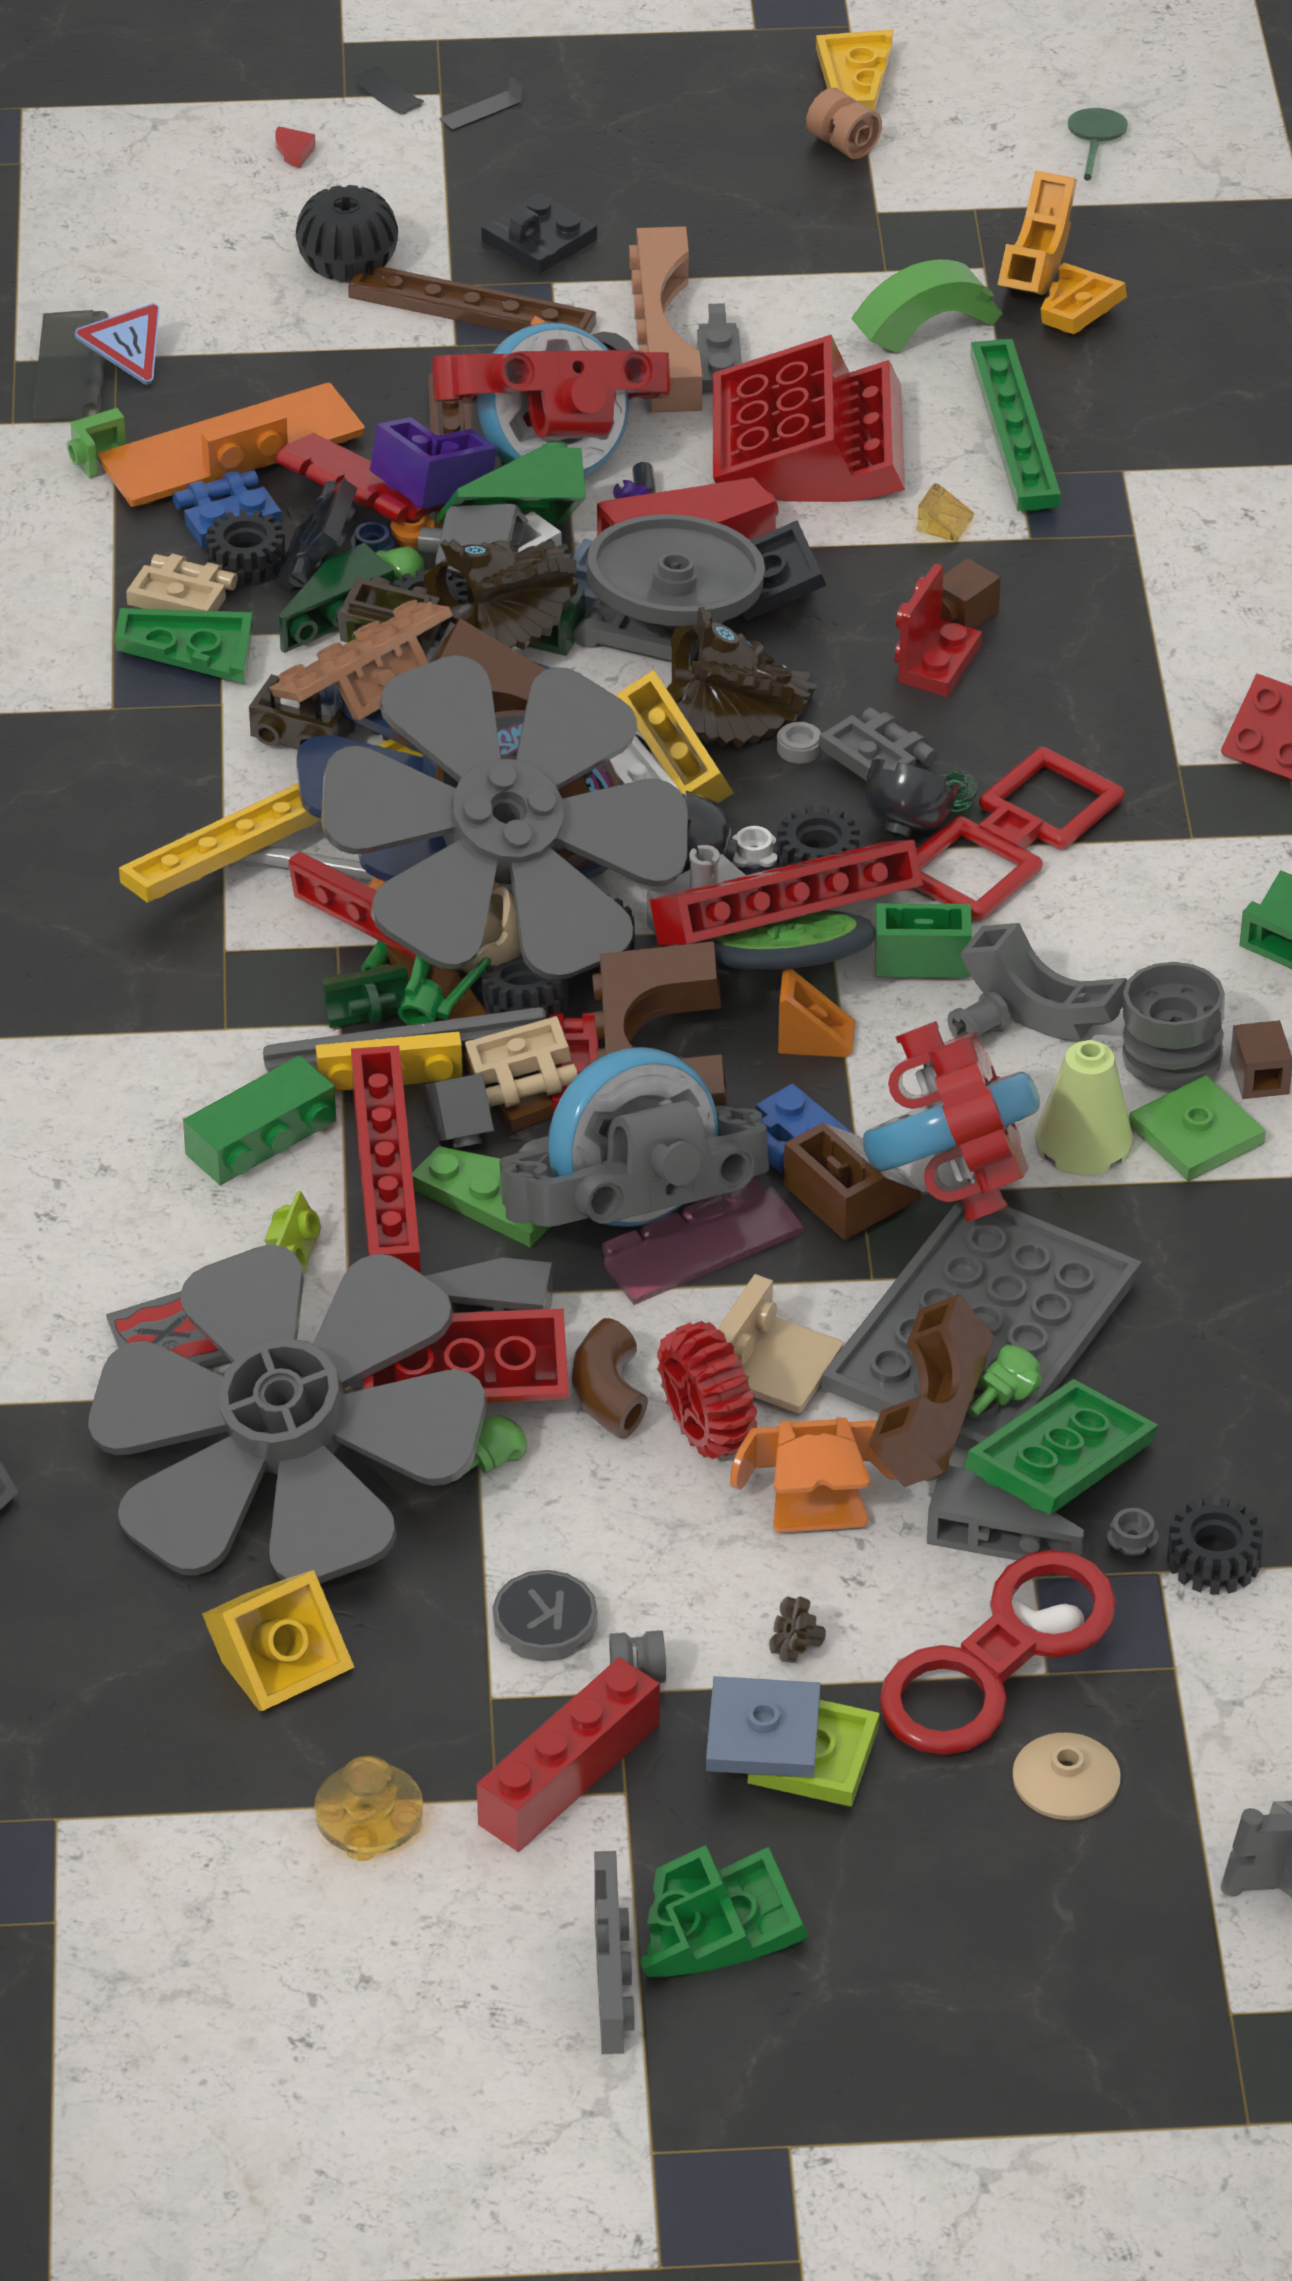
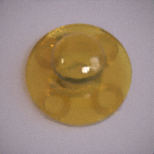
[314,1755,423,1861]

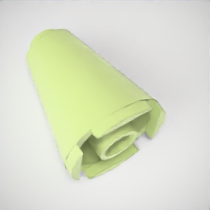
[1035,1040,1133,1175]

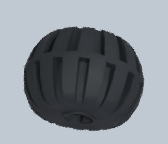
[295,185,398,281]

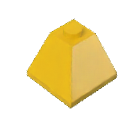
[202,1570,354,1711]

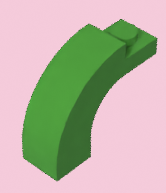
[851,259,1002,354]

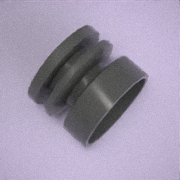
[1122,962,1225,1088]

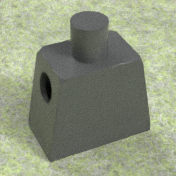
[418,504,528,586]

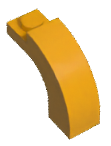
[997,170,1078,295]

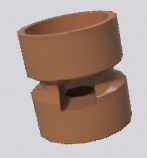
[806,88,882,159]

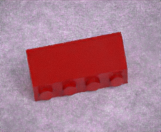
[363,1308,569,1403]

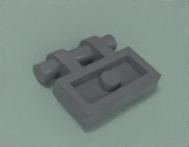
[819,707,938,781]

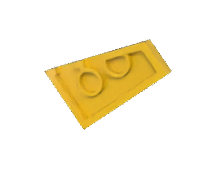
[816,29,894,112]

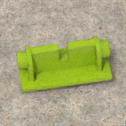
[264,1191,321,1273]

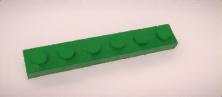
[970,339,1061,511]

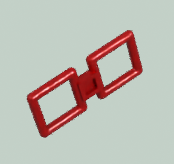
[914,747,1125,921]

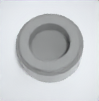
[777,722,822,764]

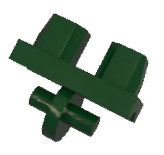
[321,963,408,1028]

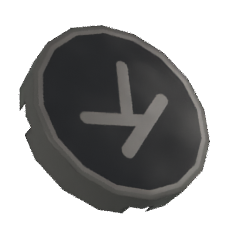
[492,1570,598,1661]

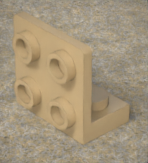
[717,1274,843,1413]

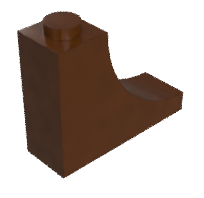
[395,618,546,747]

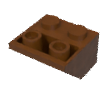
[783,1123,922,1240]

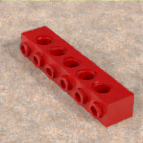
[649,840,923,945]
[351,1045,421,1274]

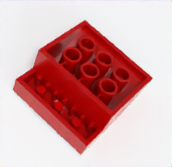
[713,335,905,502]

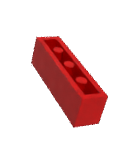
[477,1657,660,1853]

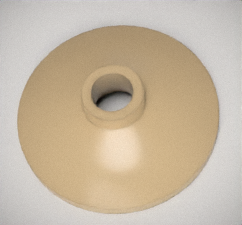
[1013,1733,1120,1820]

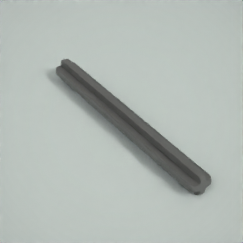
[263,1007,546,1072]

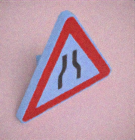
[75,303,160,385]

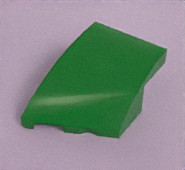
[640,1845,809,1977]

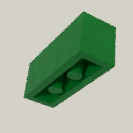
[183,1055,337,1186]

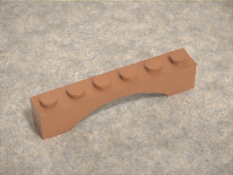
[629,226,702,413]

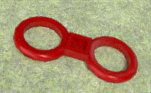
[879,1550,1116,1756]

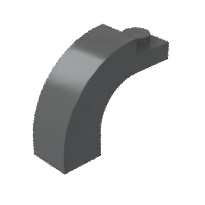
[960,923,1127,1040]

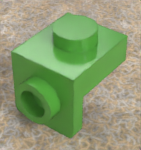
[67,408,126,478]

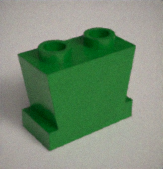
[1239,870,1292,969]

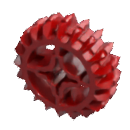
[657,1321,758,1459]

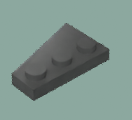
[594,1851,635,2054]

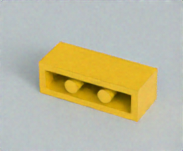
[616,669,734,803]

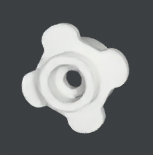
[732,826,777,868]

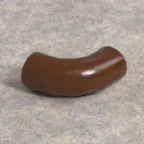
[572,1318,648,1439]

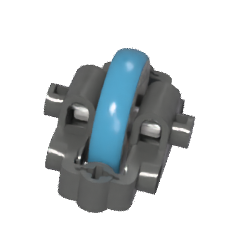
[499,1047,769,1227]

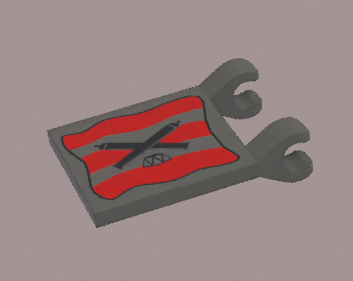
[106,1291,229,1368]

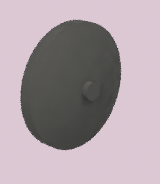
[586,514,765,626]

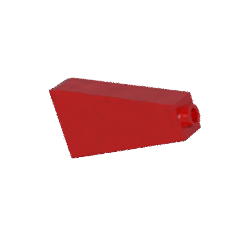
[597,478,779,541]

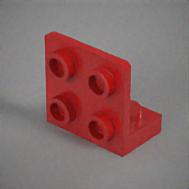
[894,564,982,697]
[1221,673,1292,782]

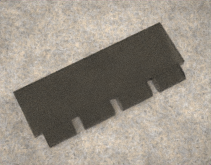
[32,310,109,422]

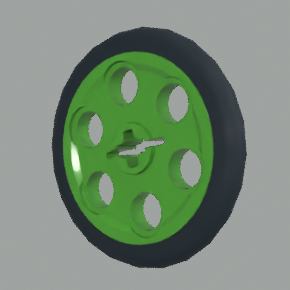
[699,910,876,970]

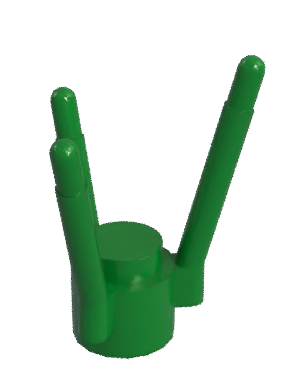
[398,955,491,1025]

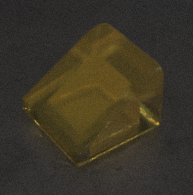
[917,483,974,542]

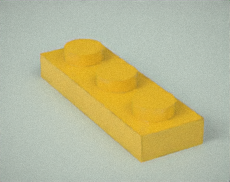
[316,1032,462,1091]

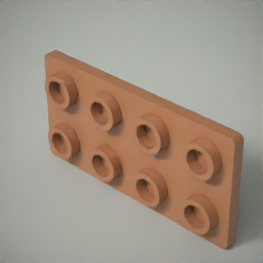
[270,600,453,720]

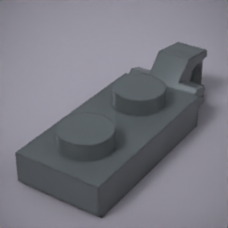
[697,303,742,392]

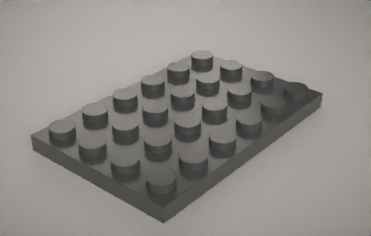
[821,1199,1142,1451]

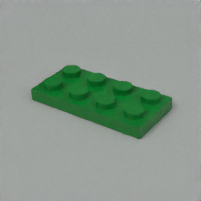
[964,1379,1158,1515]

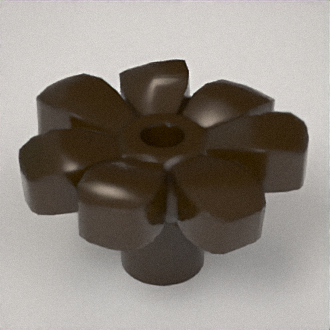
[769,1596,826,1663]

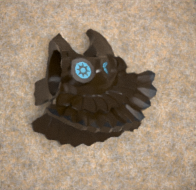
[424,538,579,650]
[666,607,817,749]

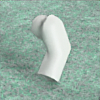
[1012,1599,1084,1634]

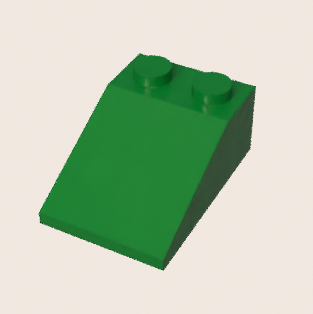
[437,442,586,525]

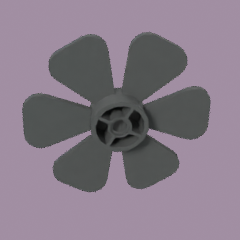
[321,655,688,980]
[88,1244,487,1584]

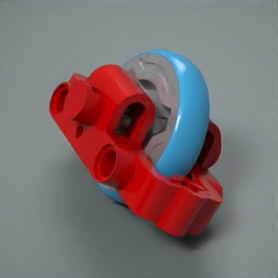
[432,323,671,477]
[863,1021,1040,1222]

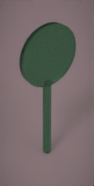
[1068,108,1128,181]

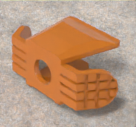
[730,1417,896,1533]

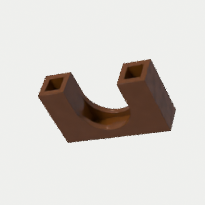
[593,942,728,1106]

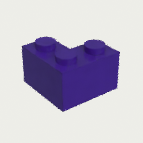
[370,417,498,509]

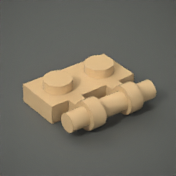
[126,554,238,611]
[465,1016,578,1108]

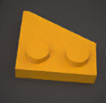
[1041,263,1127,334]

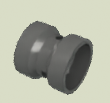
[609,1630,666,1683]

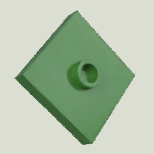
[1129,1075,1266,1181]

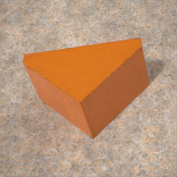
[778,969,855,1057]

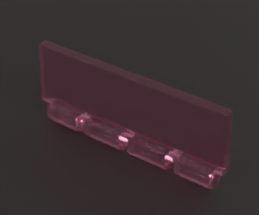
[602,1178,803,1305]

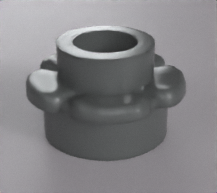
[1107,1508,1159,1556]

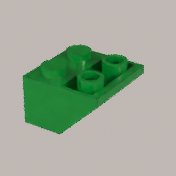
[874,903,972,978]

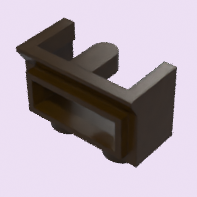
[337,577,443,656]
[249,674,355,749]

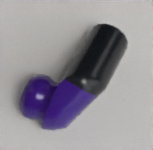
[613,462,656,499]

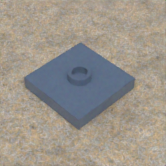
[706,1676,820,1778]

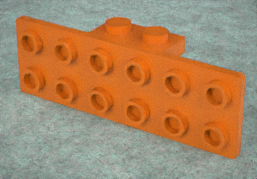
[98,383,365,507]

